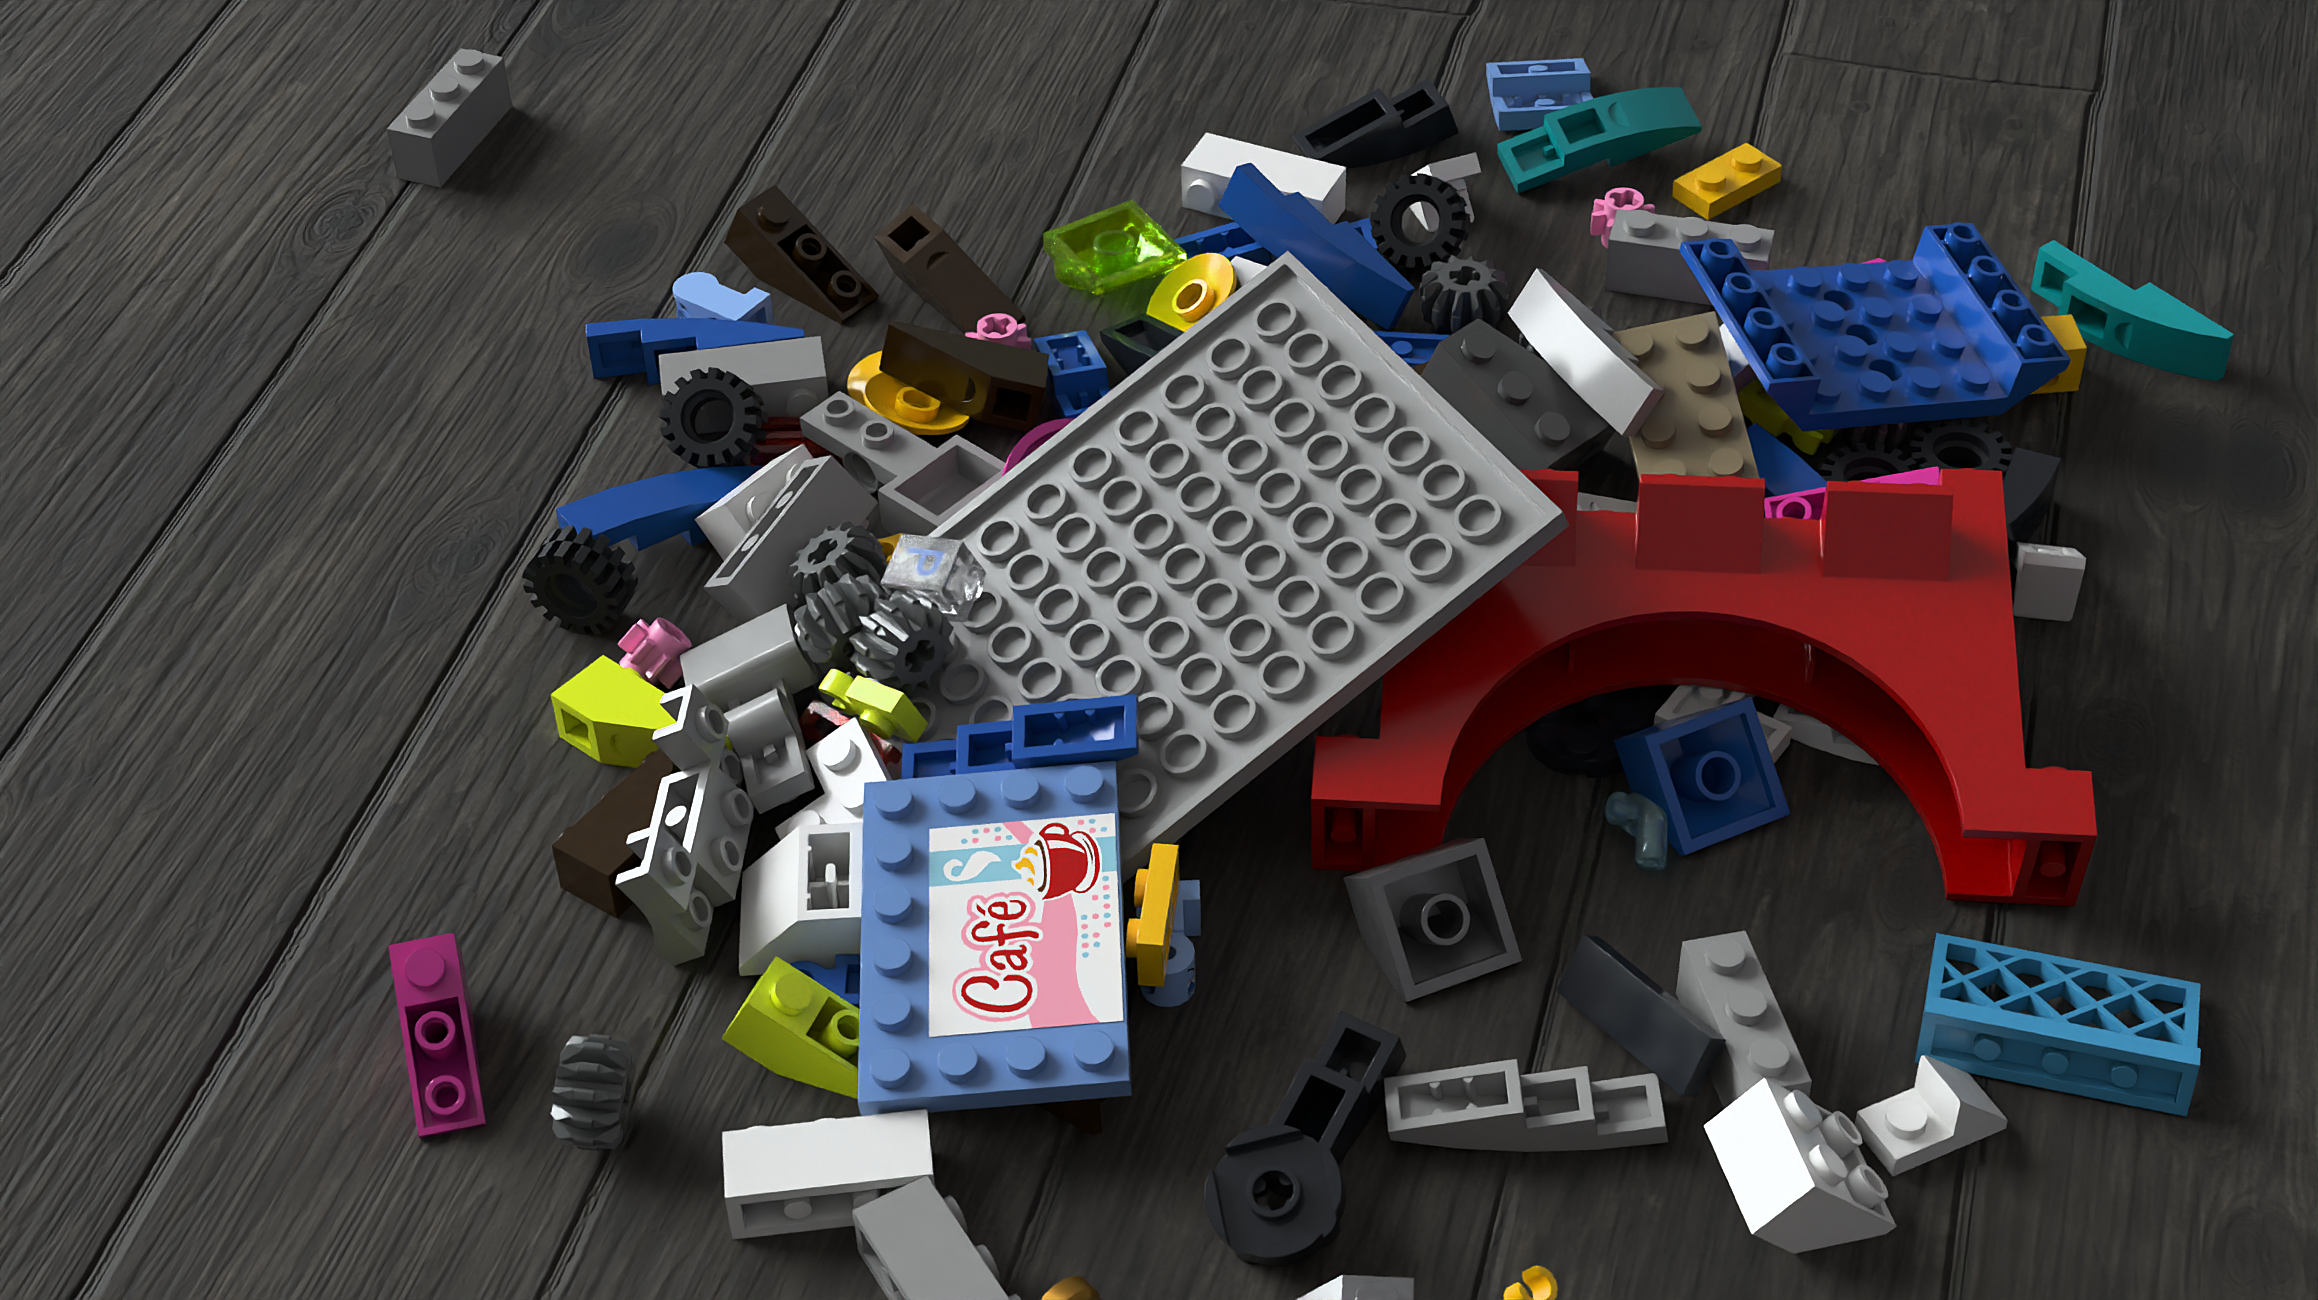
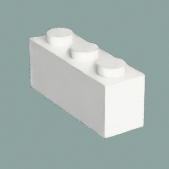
[1181,133,1346,225]
[722,1109,935,1239]

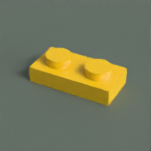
[1672,142,1782,220]
[1126,843,1180,987]

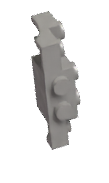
[615,684,755,966]

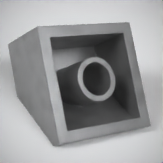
[1344,838,1522,1002]

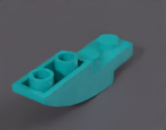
[1497,87,1702,194]
[2031,240,2234,381]

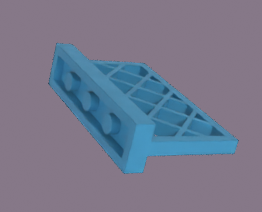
[1915,933,2201,1117]

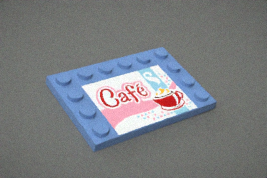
[858,761,1132,1116]

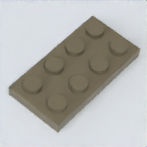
[1612,311,1759,483]

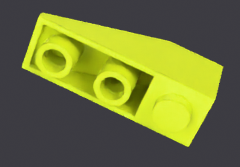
[551,655,733,768]
[721,956,859,1099]

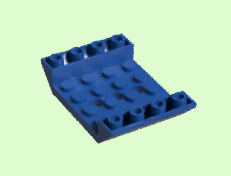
[1679,222,2071,431]

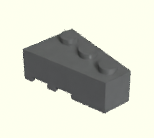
[1421,318,1616,471]

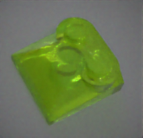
[1043,200,1186,298]

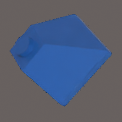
[1614,697,1791,855]

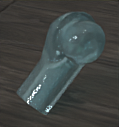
[1605,791,1668,871]

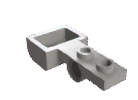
[800,391,1005,547]
[680,603,819,814]

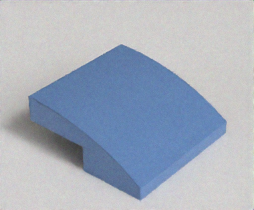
[1486,58,1593,131]

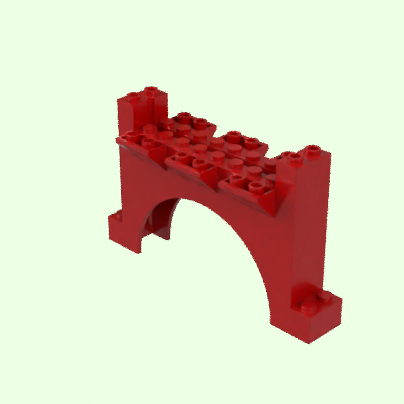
[1311,468,2097,906]

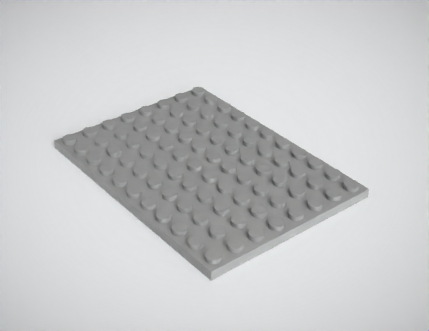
[813,251,1569,883]

